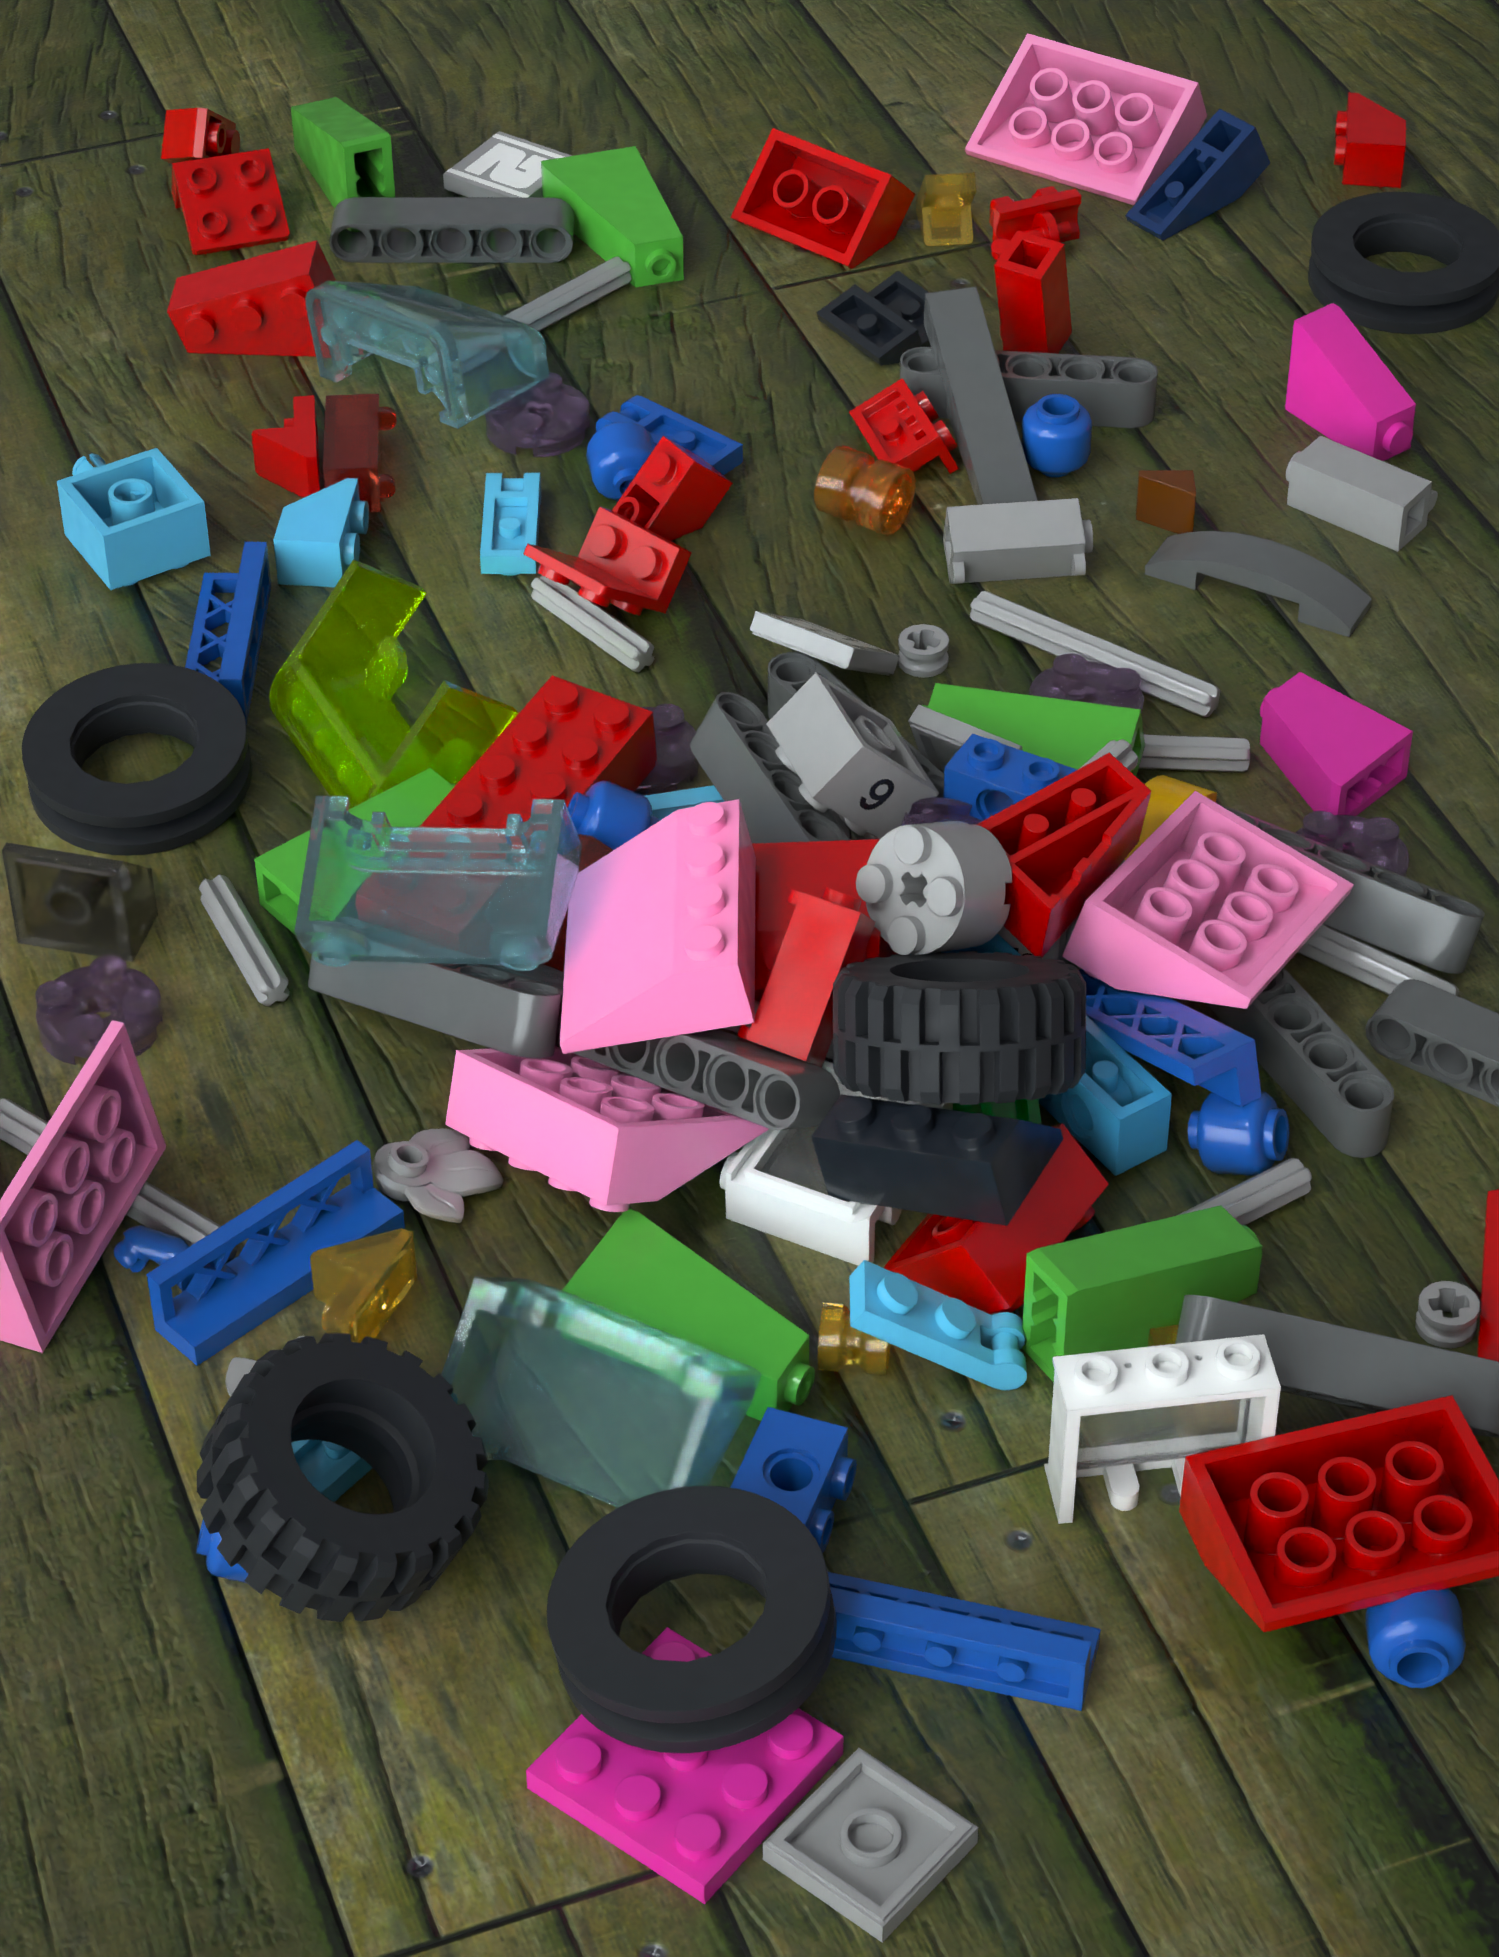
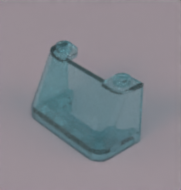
[305,280,550,429]
[294,796,582,971]
[441,1276,762,1509]

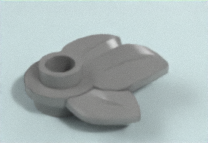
[372,1128,503,1223]

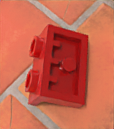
[849,378,959,484]

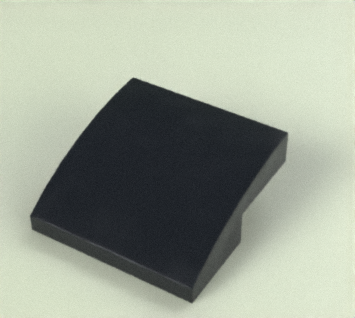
[816,271,931,366]

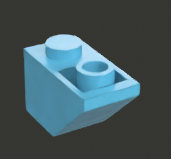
[273,478,369,588]

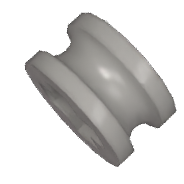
[898,624,949,678]
[1415,1281,1480,1349]

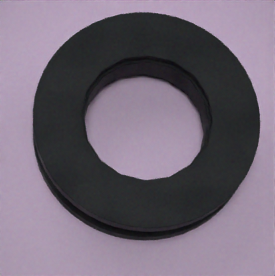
[1308,192,1499,334]
[22,663,252,856]
[547,1485,837,1753]

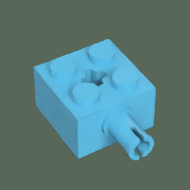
[57,448,211,590]

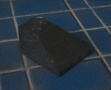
[2,842,158,962]

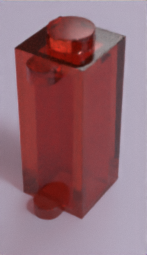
[323,394,397,512]

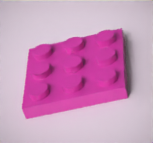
[526,1627,844,1904]

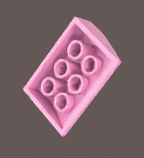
[964,33,1207,205]
[1062,791,1354,1009]
[560,799,756,1054]
[0,1020,166,1353]
[445,1046,769,1212]

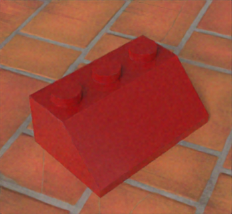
[730,128,915,269]
[883,1123,1109,1314]

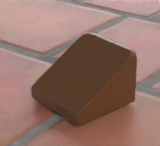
[1135,470,1196,534]

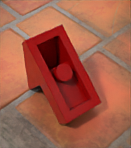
[251,395,320,498]

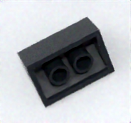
[811,1094,1063,1226]

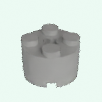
[856,821,1012,955]

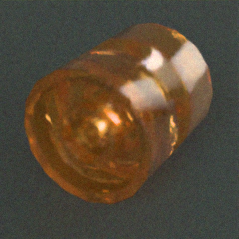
[814,445,916,536]

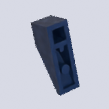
[1125,109,1271,241]

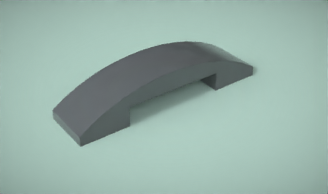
[1145,531,1372,638]

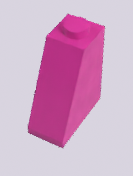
[1285,303,1416,461]
[1260,672,1413,832]

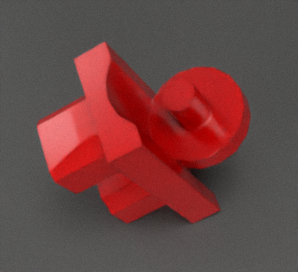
[989,186,1082,243]

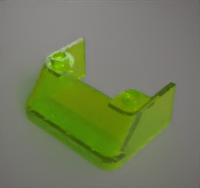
[269,559,519,813]

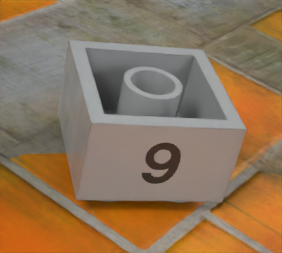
[766,672,939,839]

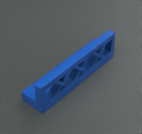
[185,542,271,725]
[1078,969,1262,1107]
[146,1140,405,1366]
[828,1572,1101,1711]

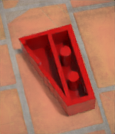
[167,240,356,358]
[976,752,1151,958]

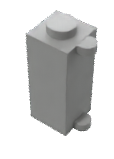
[1286,436,1438,552]
[943,498,1093,584]

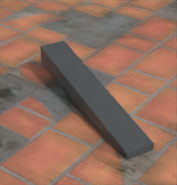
[924,286,1038,505]

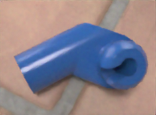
[113,1225,195,1292]

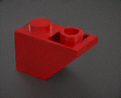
[1334,92,1406,188]
[161,108,240,164]
[612,436,733,541]

